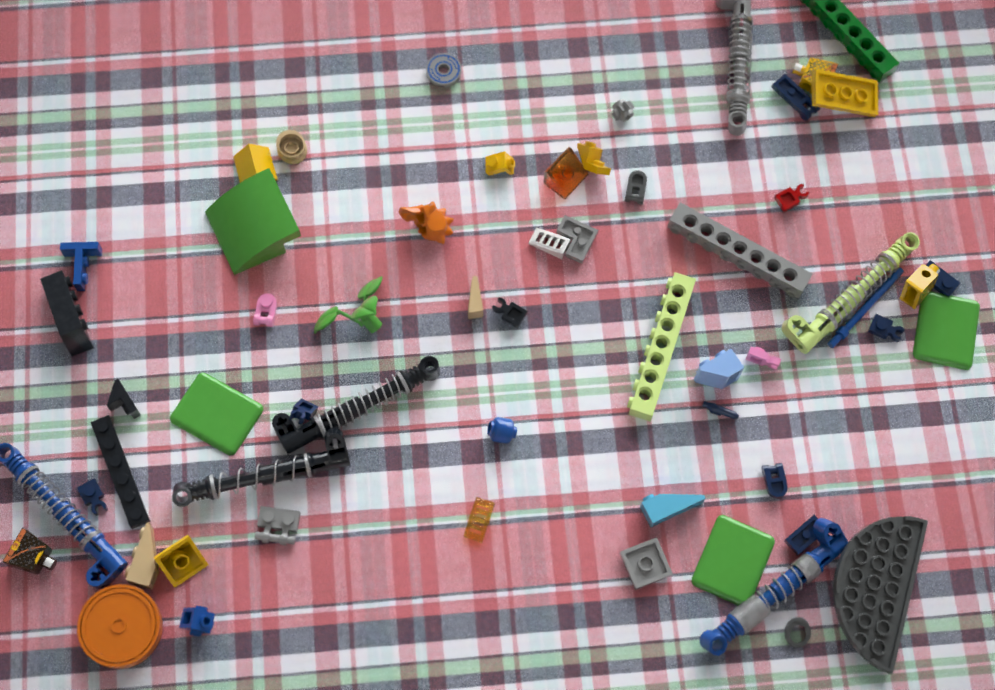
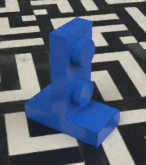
[60,242,102,291]

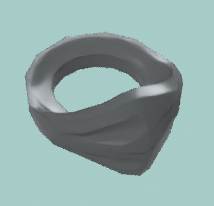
[785,617,811,647]

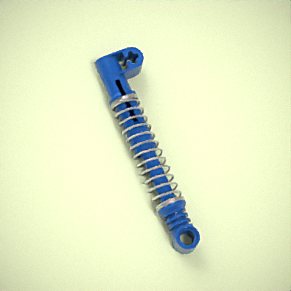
[0,443,128,589]

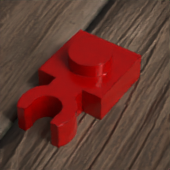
[774,184,809,212]

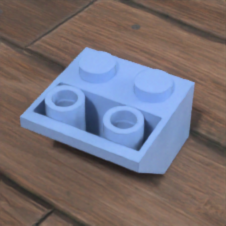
[694,349,744,389]

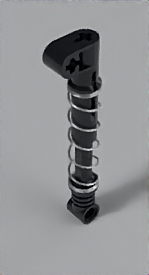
[172,428,351,507]

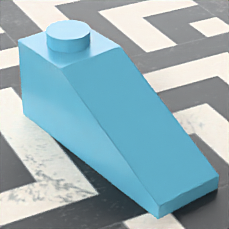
[640,494,706,528]

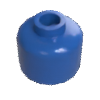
[487,417,517,444]

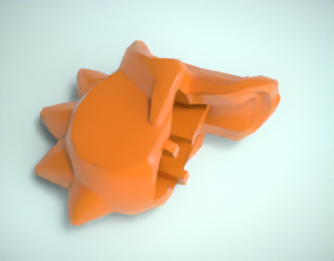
[398,201,454,244]

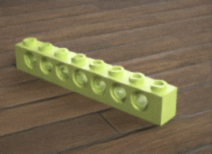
[627,272,696,422]

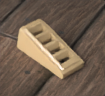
[468,276,483,319]

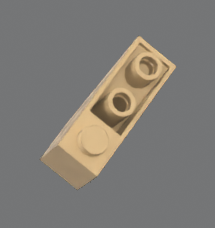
[125,522,159,590]

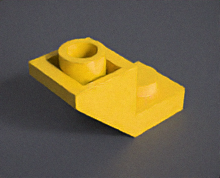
[577,141,611,175]

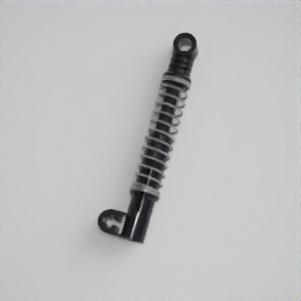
[272,356,440,455]

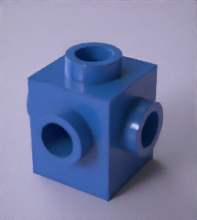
[179,606,215,637]

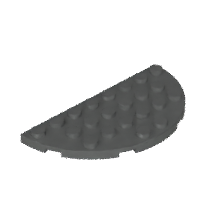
[833,516,928,674]

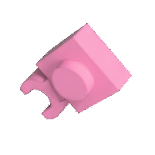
[745,347,781,370]

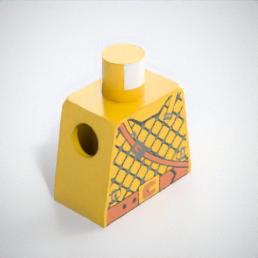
[792,58,838,94]
[899,264,940,309]

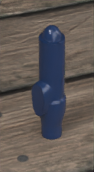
[702,401,739,419]

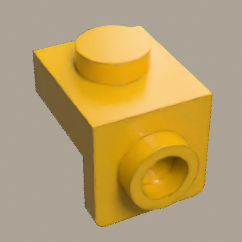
[485,151,515,176]

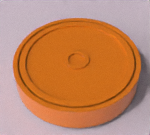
[77,584,163,669]

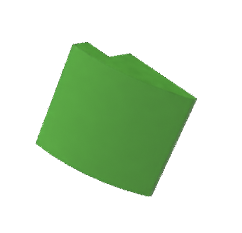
[205,168,301,275]

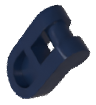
[762,463,788,499]

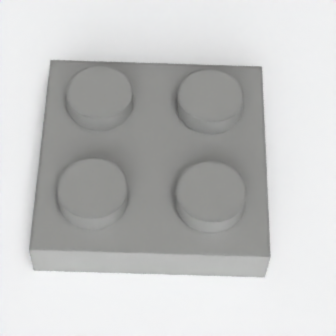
[619,537,673,590]

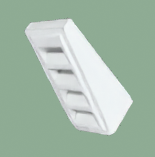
[528,228,571,260]

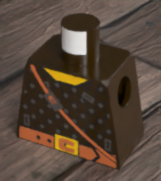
[2,527,57,574]

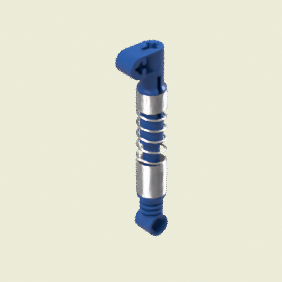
[700,518,848,656]

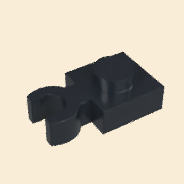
[492,297,528,329]

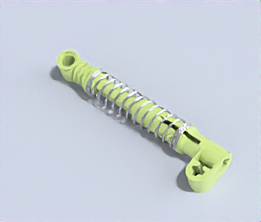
[781,232,920,354]

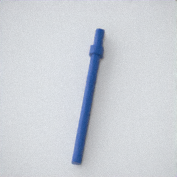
[827,267,904,348]

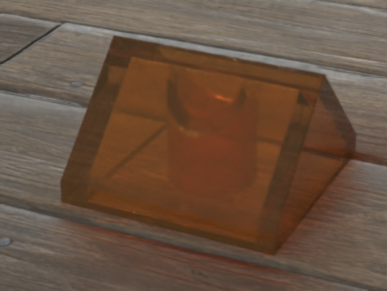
[543,147,589,199]

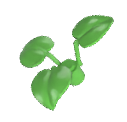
[314,276,383,334]

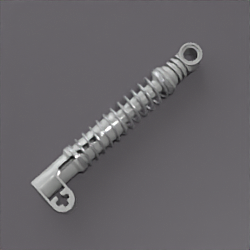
[716,0,753,136]

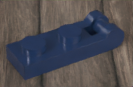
[771,74,820,121]

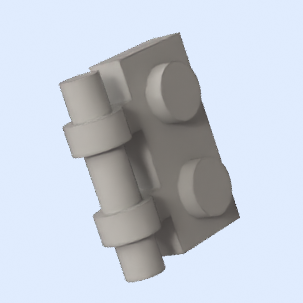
[255,506,301,545]

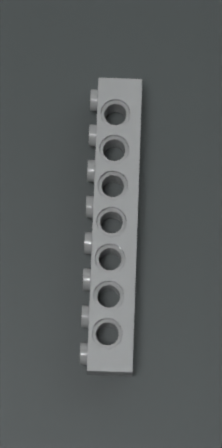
[667,202,812,299]

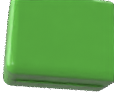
[913,291,980,370]
[170,372,263,456]
[691,515,775,606]

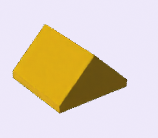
[233,144,278,183]
[153,535,209,588]

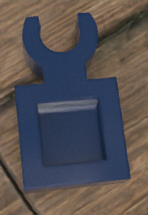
[868,314,905,342]
[289,398,319,424]
[77,478,108,516]

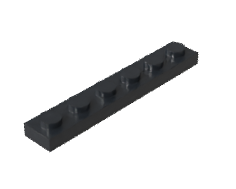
[90,415,150,529]

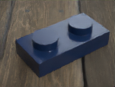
[926,260,960,297]
[784,515,818,556]

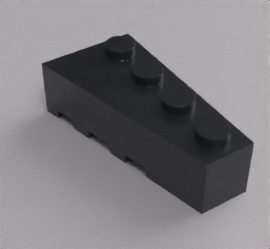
[40,270,94,357]

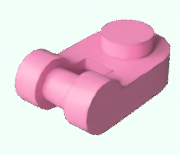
[253,294,277,327]

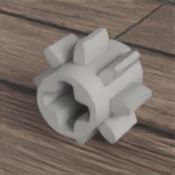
[612,99,634,122]

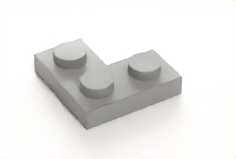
[556,215,598,264]

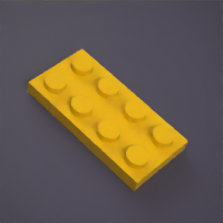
[812,69,878,117]

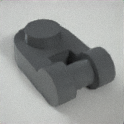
[625,170,647,205]

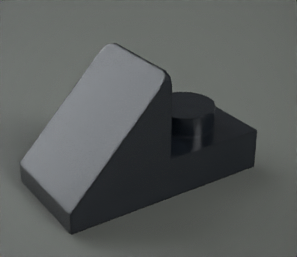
[107,378,141,419]

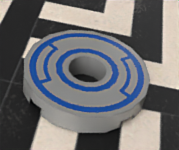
[426,53,462,87]

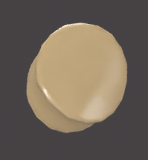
[276,130,307,164]

